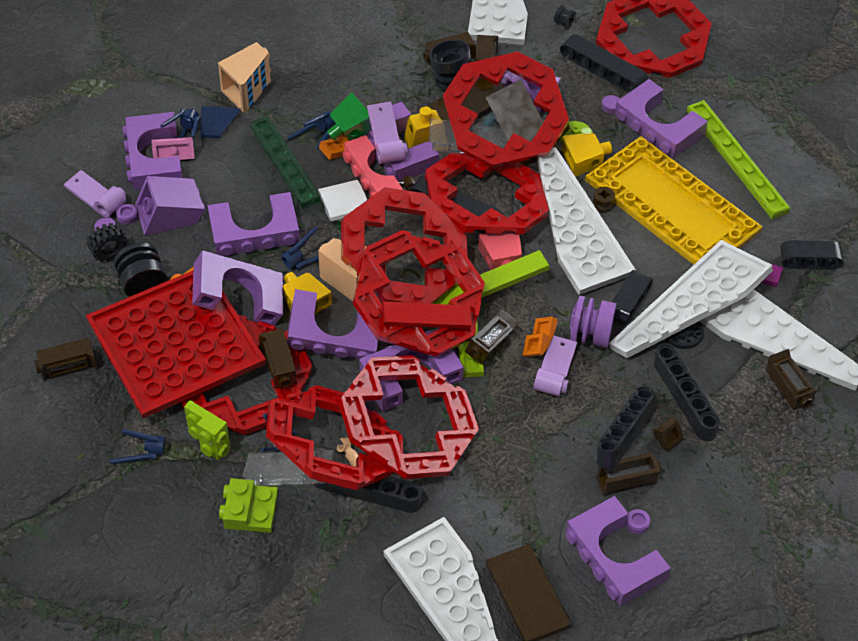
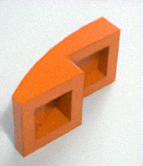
[319,134,349,160]
[522,316,558,357]

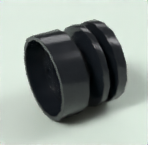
[429,39,471,90]
[114,243,168,297]

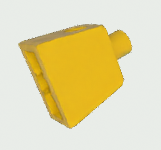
[404,106,447,148]
[561,133,612,177]
[283,272,332,315]

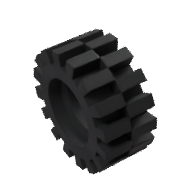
[86,223,129,262]

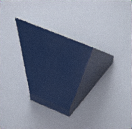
[200,106,241,138]

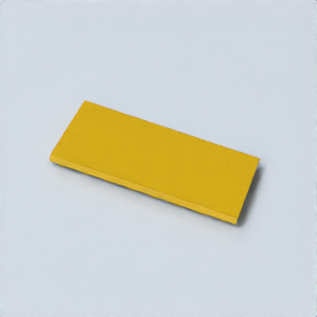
[585,136,763,265]

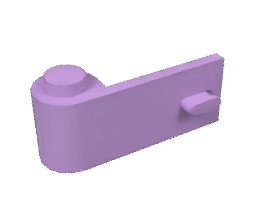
[367,101,408,164]
[64,170,127,218]
[534,336,577,397]

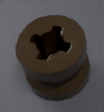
[593,187,615,213]

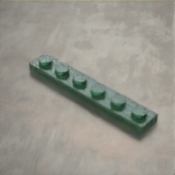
[250,116,320,208]

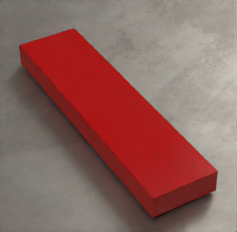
[382,301,472,329]

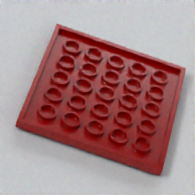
[86,270,266,419]

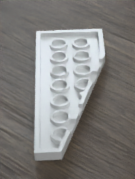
[468,0,528,45]
[537,147,636,295]
[609,240,773,358]
[699,289,858,391]
[384,517,498,641]

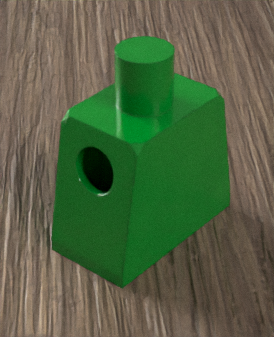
[327,92,372,141]

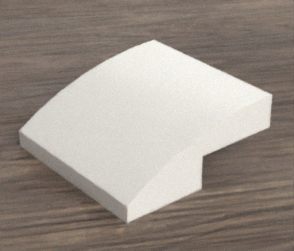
[318,180,367,221]

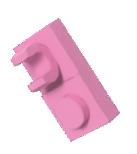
[152,137,195,160]

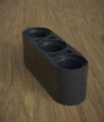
[780,240,844,270]
[612,270,653,325]

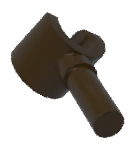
[398,175,415,191]

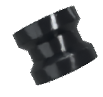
[554,5,576,28]

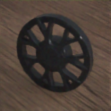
[665,321,703,348]

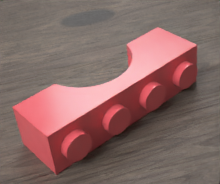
[343,135,403,197]

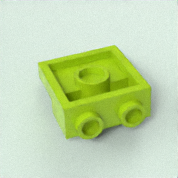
[184,401,230,460]
[219,478,278,533]

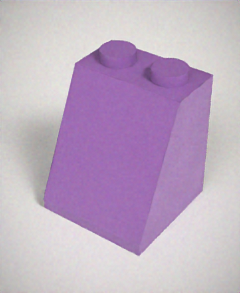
[135,176,205,235]

